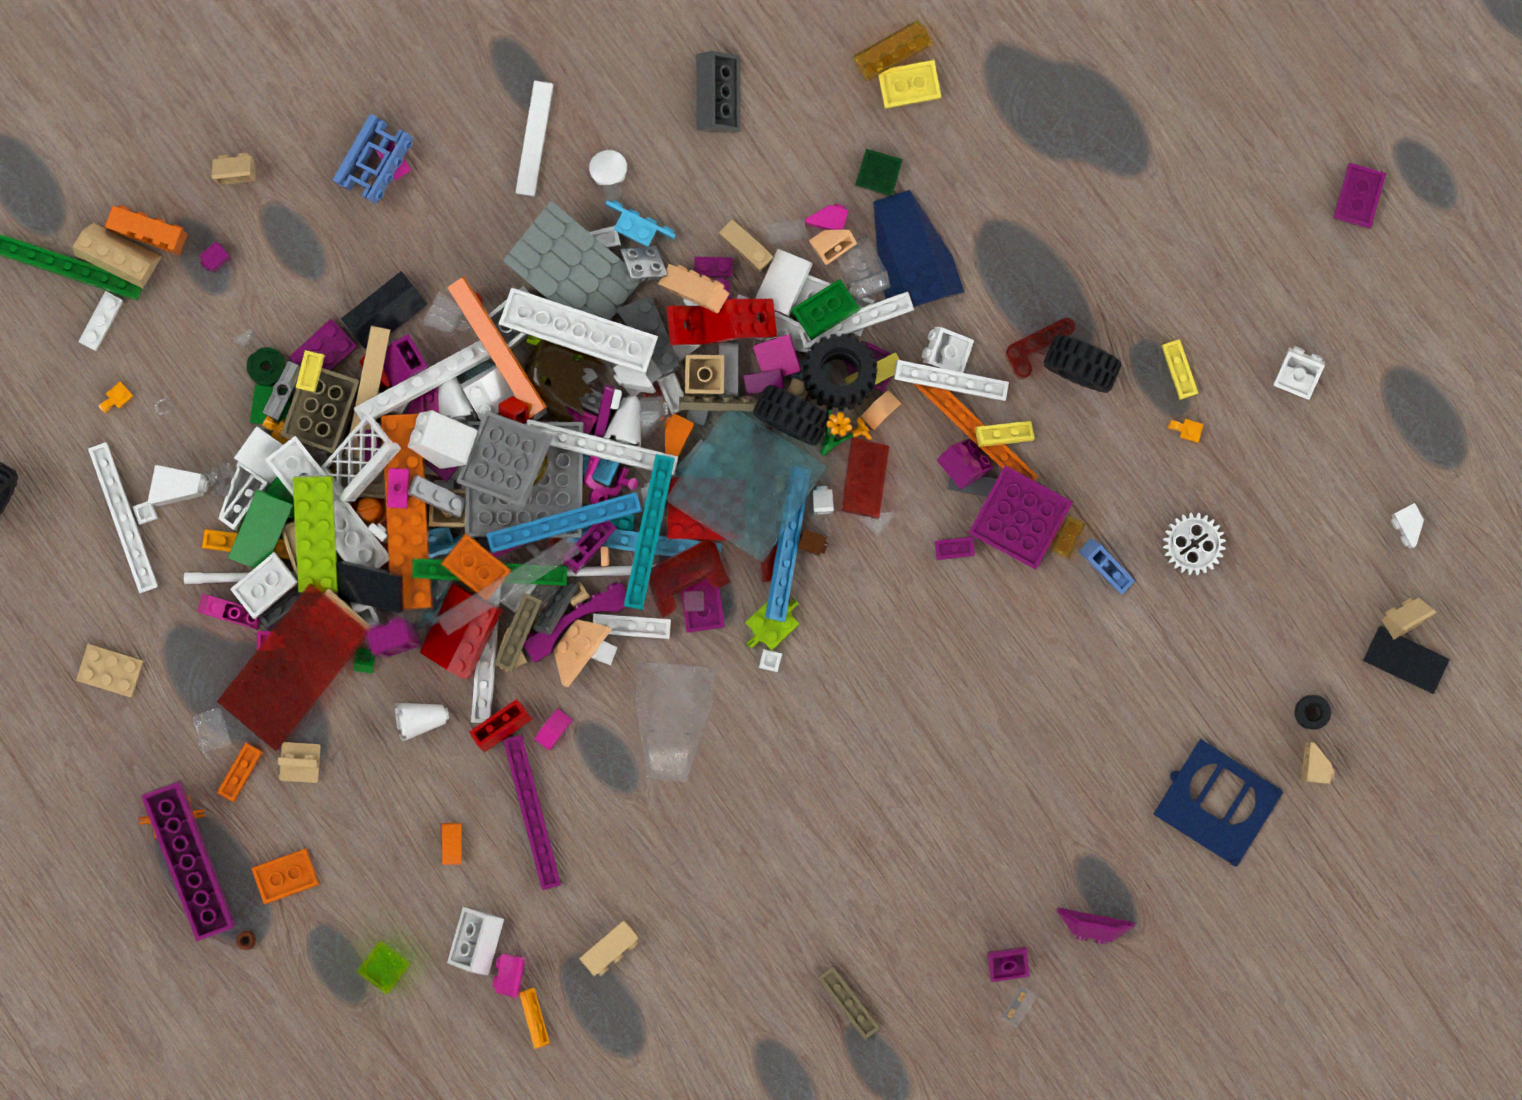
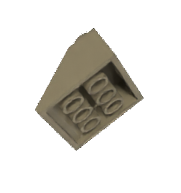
[280,368,360,454]

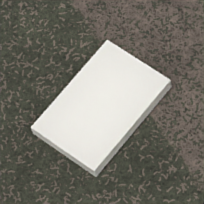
[755,249,813,316]
[230,552,298,619]

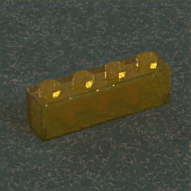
[852,20,933,81]

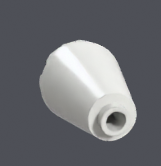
[438,377,477,425]
[604,395,641,447]
[395,703,449,741]

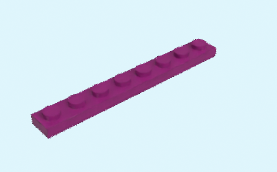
[503,735,561,890]

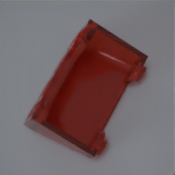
[649,540,731,618]

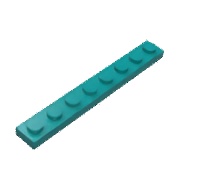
[624,454,675,610]

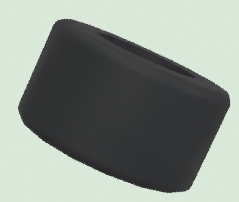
[1294,695,1331,730]

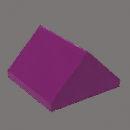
[987,946,1030,982]

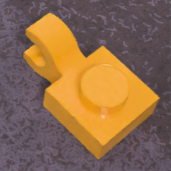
[99,381,134,413]
[262,416,290,445]
[1168,419,1204,443]

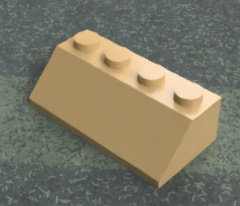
[73,223,161,288]

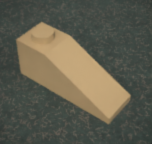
[719,220,773,273]

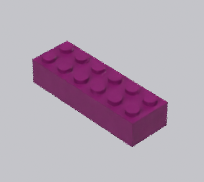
[365,617,422,658]

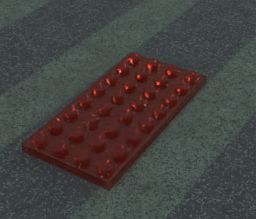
[217,583,368,751]

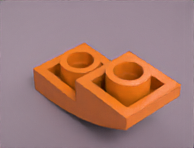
[441,823,462,865]

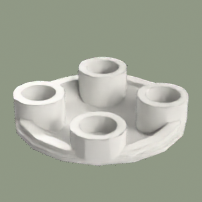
[589,150,627,185]

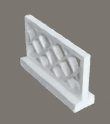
[321,415,401,502]

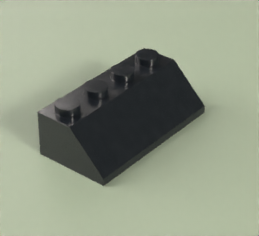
[341,271,428,350]

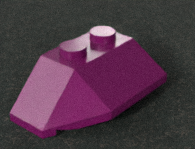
[1056,907,1135,945]

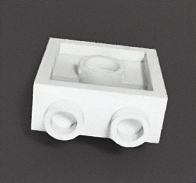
[922,327,974,373]
[1273,346,1325,400]

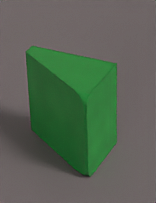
[353,647,376,674]

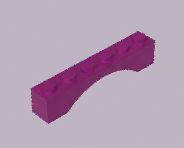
[524,581,627,663]

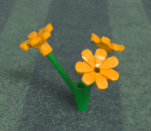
[820,405,872,456]

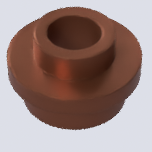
[236,931,256,950]

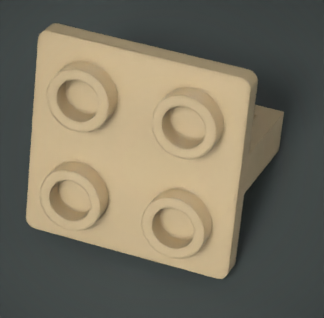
[278,742,321,783]

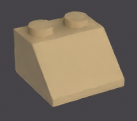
[212,153,256,185]
[685,355,724,396]
[1382,598,1436,639]
[1301,742,1335,784]

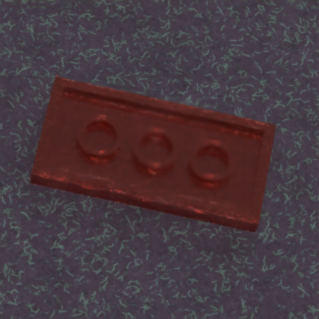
[840,437,889,519]

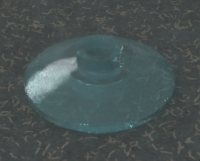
[415,599,443,630]

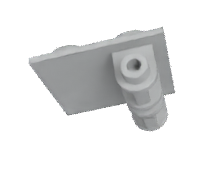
[620,246,667,283]

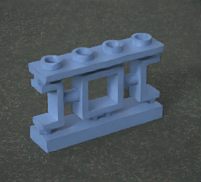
[333,114,414,204]

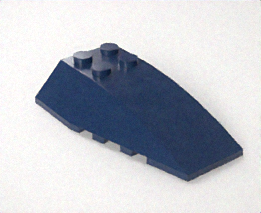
[873,190,964,307]

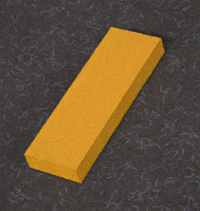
[519,988,550,1049]

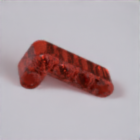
[1005,318,1075,380]

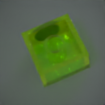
[356,939,413,995]

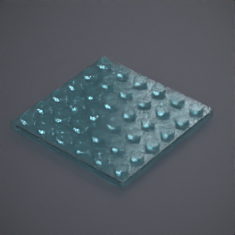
[666,411,827,562]

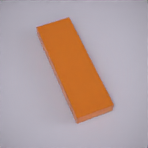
[217,742,263,802]

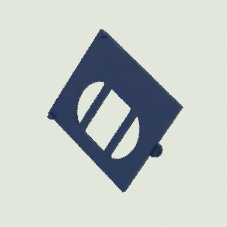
[1153,739,1283,867]

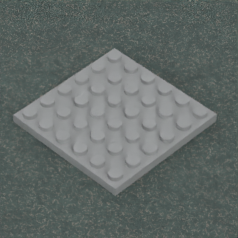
[465,421,583,538]

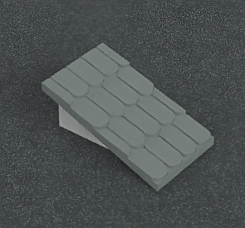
[502,201,642,321]

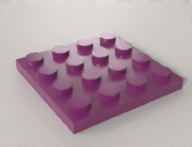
[968,465,1073,570]

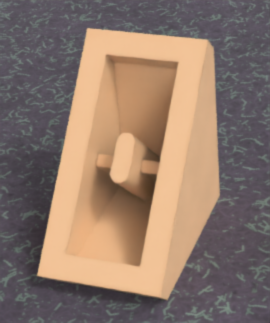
[861,390,901,430]

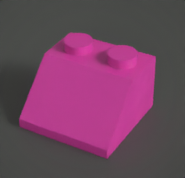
[492,953,526,998]

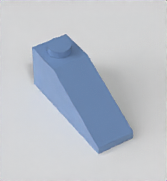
[1078,538,1135,595]

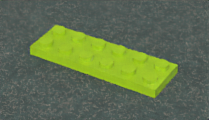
[293,476,338,592]

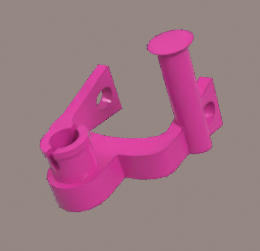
[583,456,638,505]

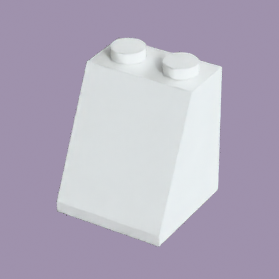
[408,411,477,469]
[234,426,283,483]
[147,465,209,506]

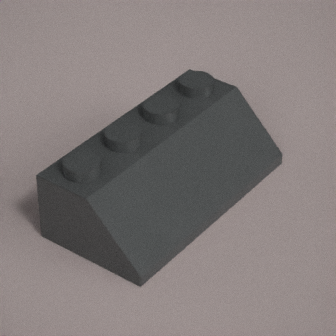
[696,51,740,132]

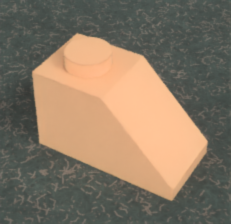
[809,230,857,265]

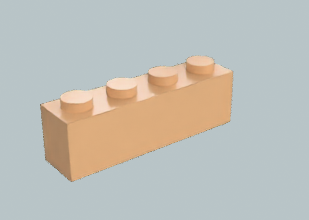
[658,264,729,313]

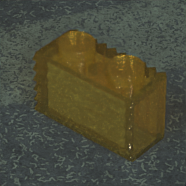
[1051,517,1085,560]

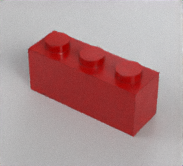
[469,699,533,752]

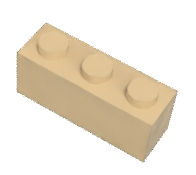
[579,920,640,976]

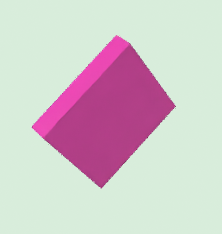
[753,334,802,376]

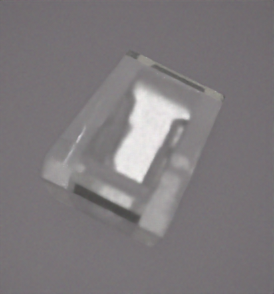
[856,511,896,537]

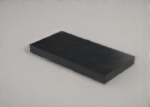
[337,560,404,613]
[1363,626,1450,694]

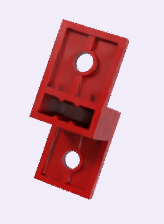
[667,299,777,345]

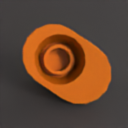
[349,497,387,527]

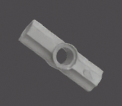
[262,361,301,420]

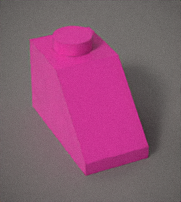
[805,203,848,230]

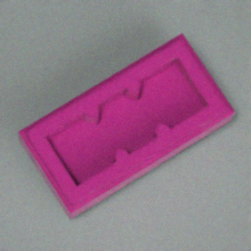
[387,468,409,509]

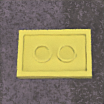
[878,60,941,109]

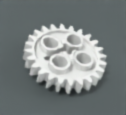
[1162,513,1226,575]

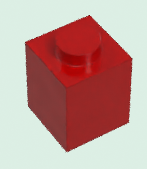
[498,396,529,424]

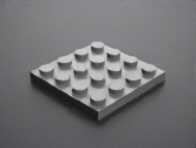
[456,411,553,508]

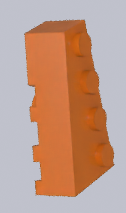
[105,205,188,256]

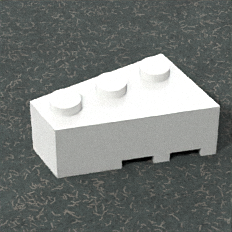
[218,461,270,532]

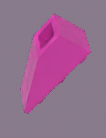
[197,593,260,630]

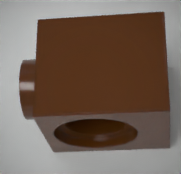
[798,529,829,556]

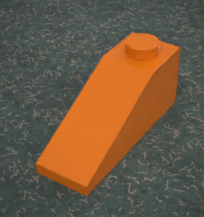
[664,413,695,458]

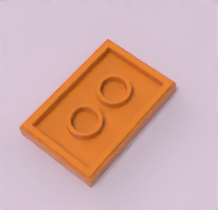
[441,533,511,601]
[251,848,320,905]

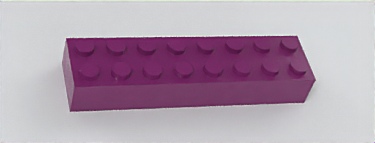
[141,780,236,942]

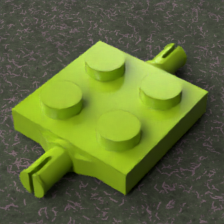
[745,598,800,651]

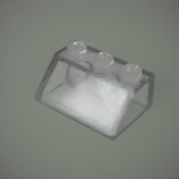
[639,397,669,442]

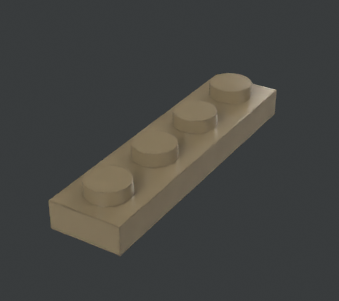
[679,394,757,412]
[494,593,542,672]
[818,966,880,1040]

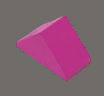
[534,708,573,751]

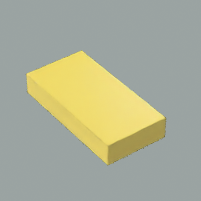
[296,350,325,393]

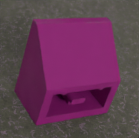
[383,334,428,387]
[937,439,993,490]

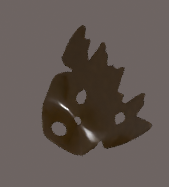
[524,339,606,422]

